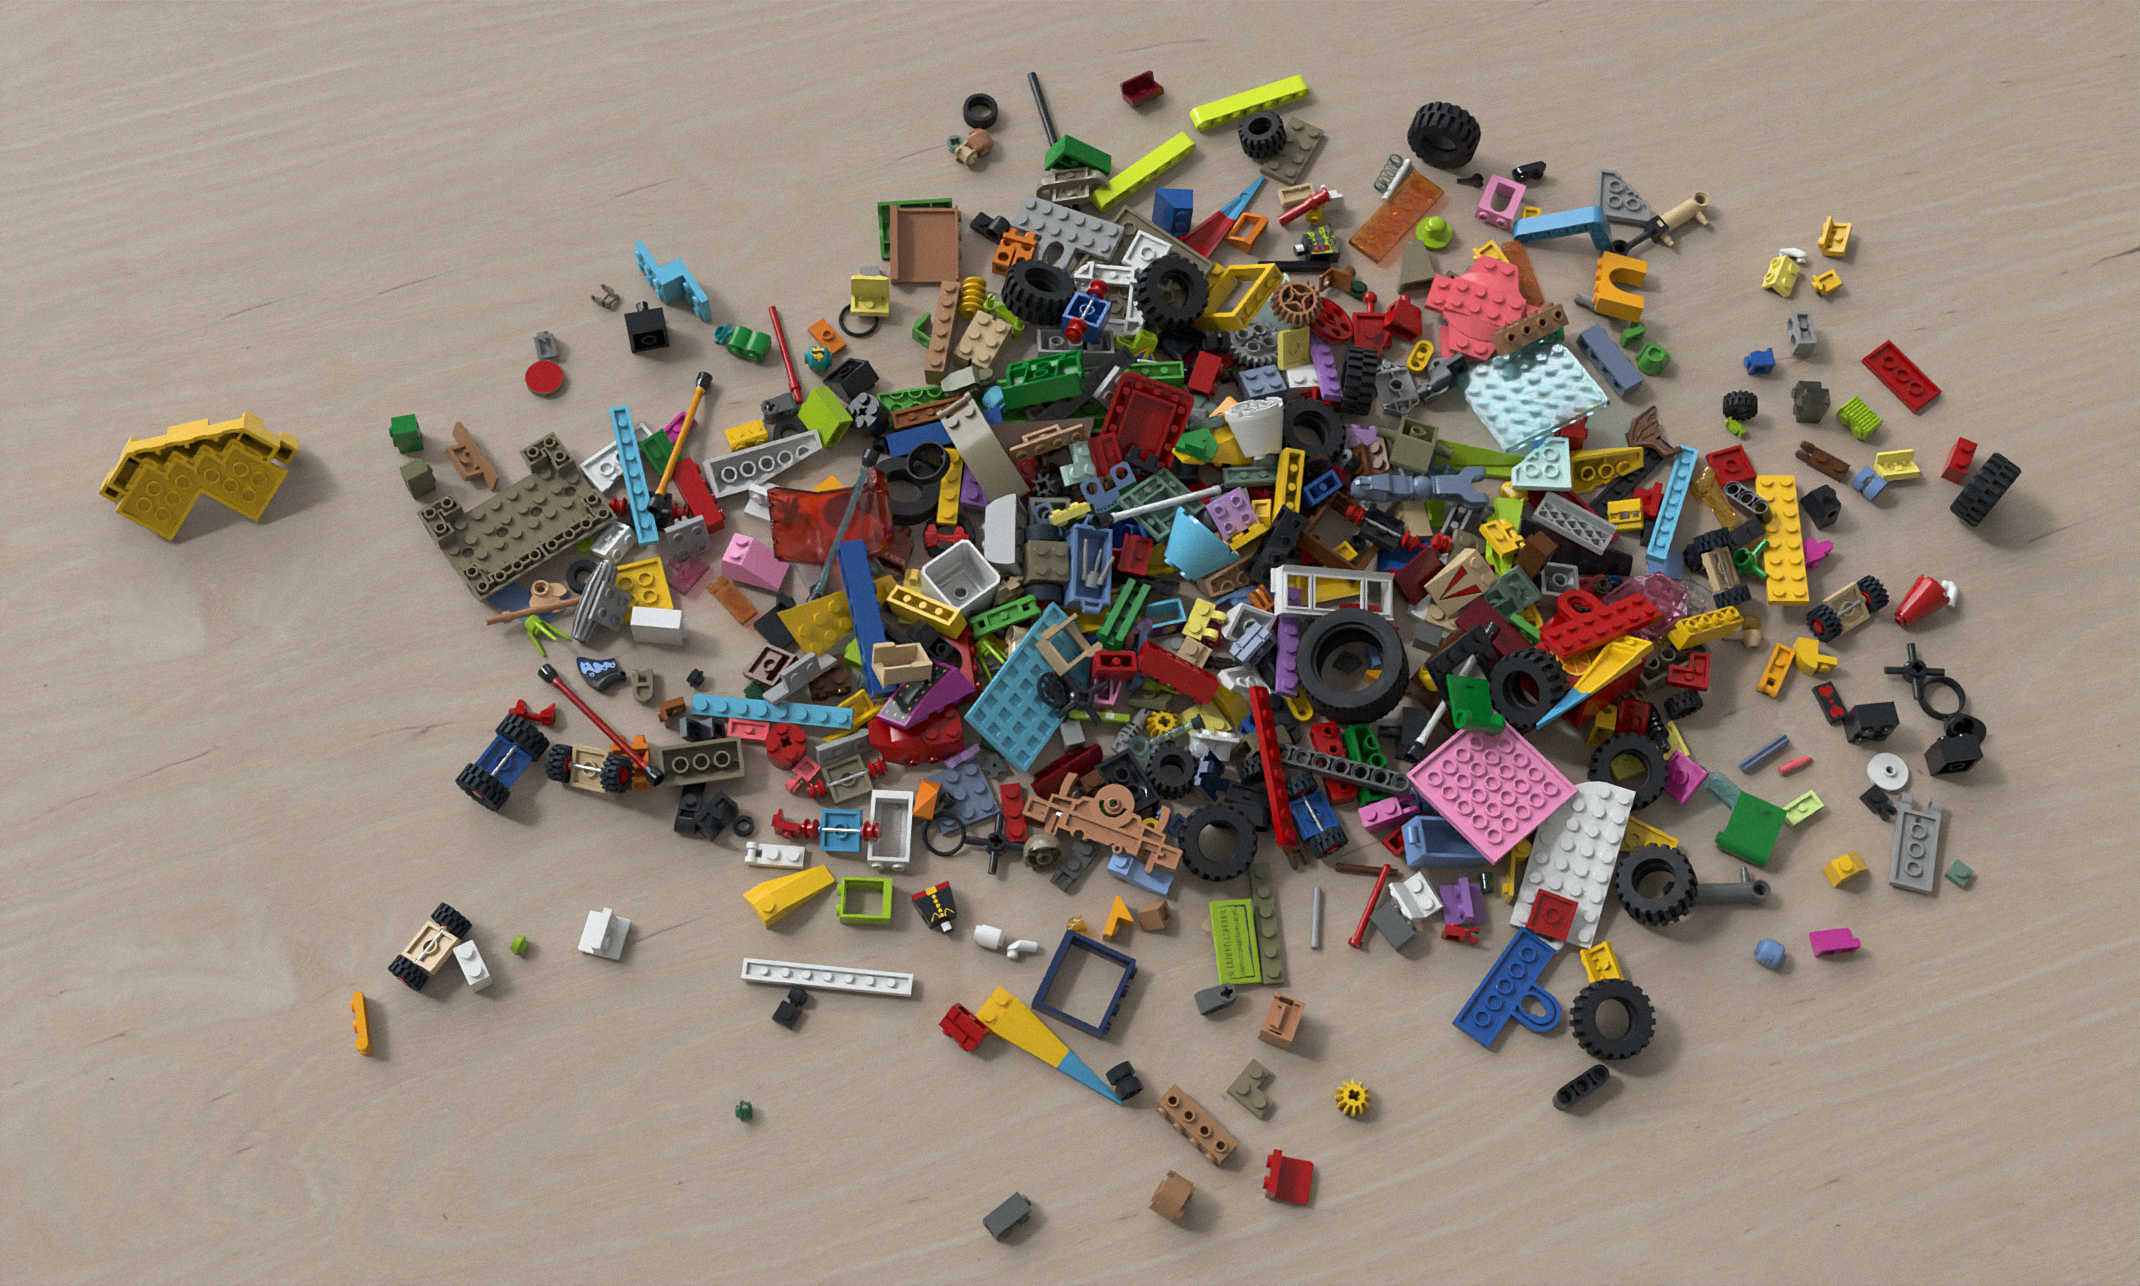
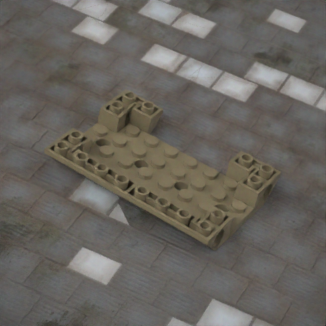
[417,432,618,602]

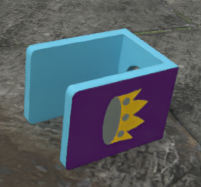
[1144,597,1187,638]

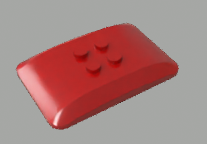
[1092,372,1194,485]

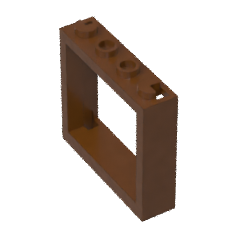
[1296,490,1381,585]
[1407,627,1480,735]

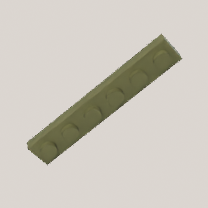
[1248,863,1284,986]

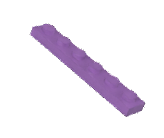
[1304,324,1343,402]
[1275,587,1301,698]

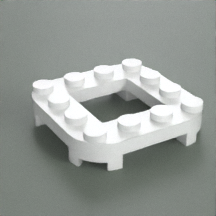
[1073,261,1145,340]

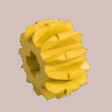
[1146,709,1181,741]
[1334,1079,1371,1117]

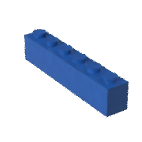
[886,407,1004,458]

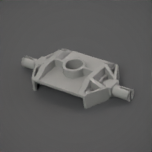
[1375,353,1420,418]

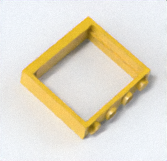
[1193,263,1285,331]

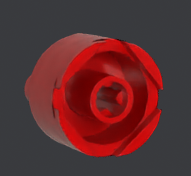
[765,722,808,770]

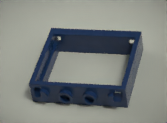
[1031,929,1138,1040]

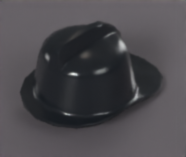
[1942,713,1987,744]

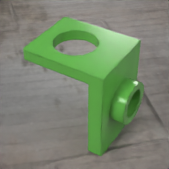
[912,312,931,349]

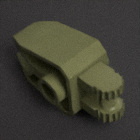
[941,366,996,398]

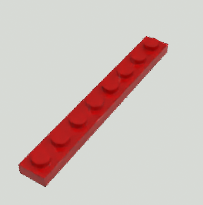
[1248,686,1297,847]

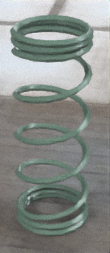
[1374,154,1403,192]

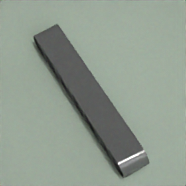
[1278,743,1412,796]

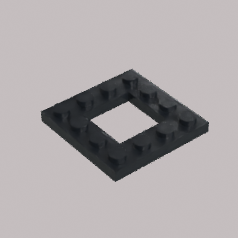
[1424,623,1500,730]

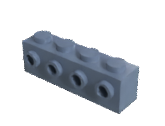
[1576,324,1644,399]

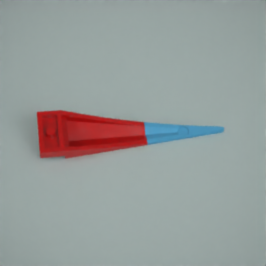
[1178,175,1265,260]

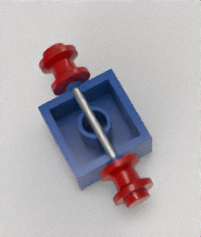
[1061,279,1112,344]

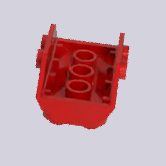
[867,704,964,767]

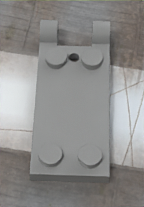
[1888,792,1943,894]

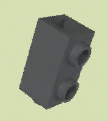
[983,1191,1032,1240]

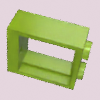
[836,877,893,925]

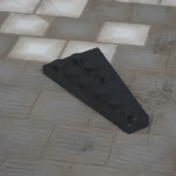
[1514,515,1633,576]

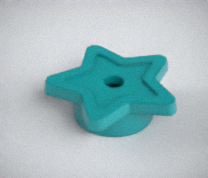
[714,323,733,344]

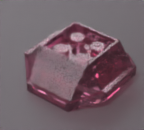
[1602,571,1688,642]

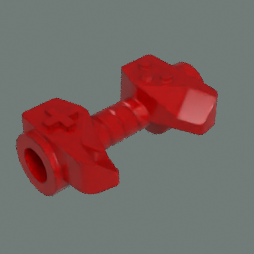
[925,524,969,548]
[508,699,556,726]

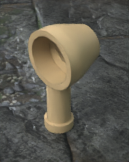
[1723,629,1762,648]

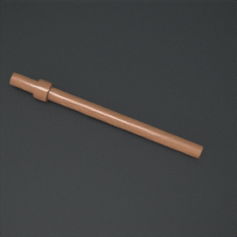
[486,596,581,626]

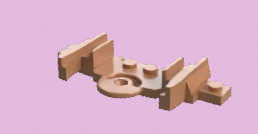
[1022,772,1184,875]

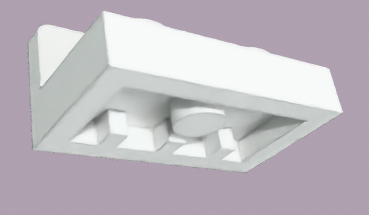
[589,521,638,566]

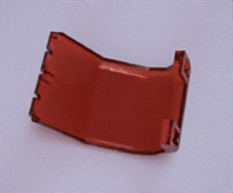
[767,466,895,567]

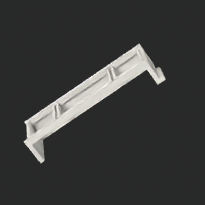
[1271,564,1395,622]

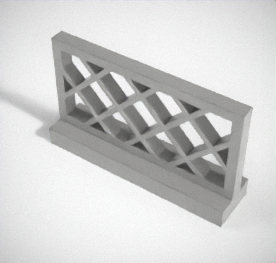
[1531,491,1618,556]

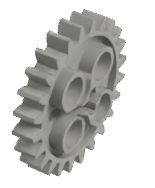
[1227,318,1279,368]

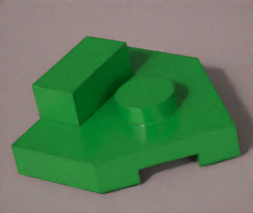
[1175,428,1219,463]

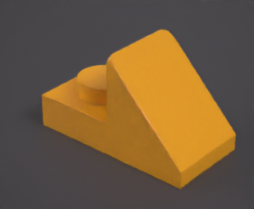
[1102,895,1134,942]

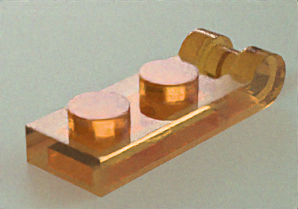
[706,576,757,626]

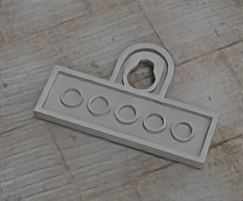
[1011,194,1126,272]

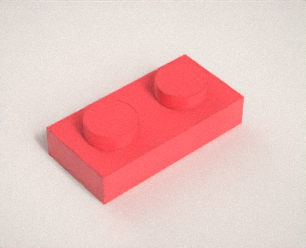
[726,717,770,743]

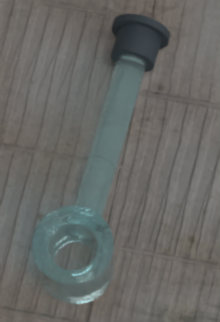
[1129,714,1206,759]

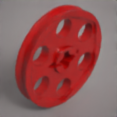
[1305,297,1354,344]

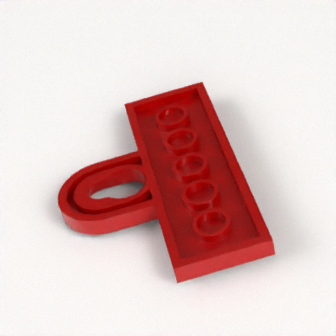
[1539,589,1663,661]

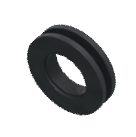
[865,457,941,526]

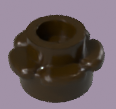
[1593,577,1612,596]

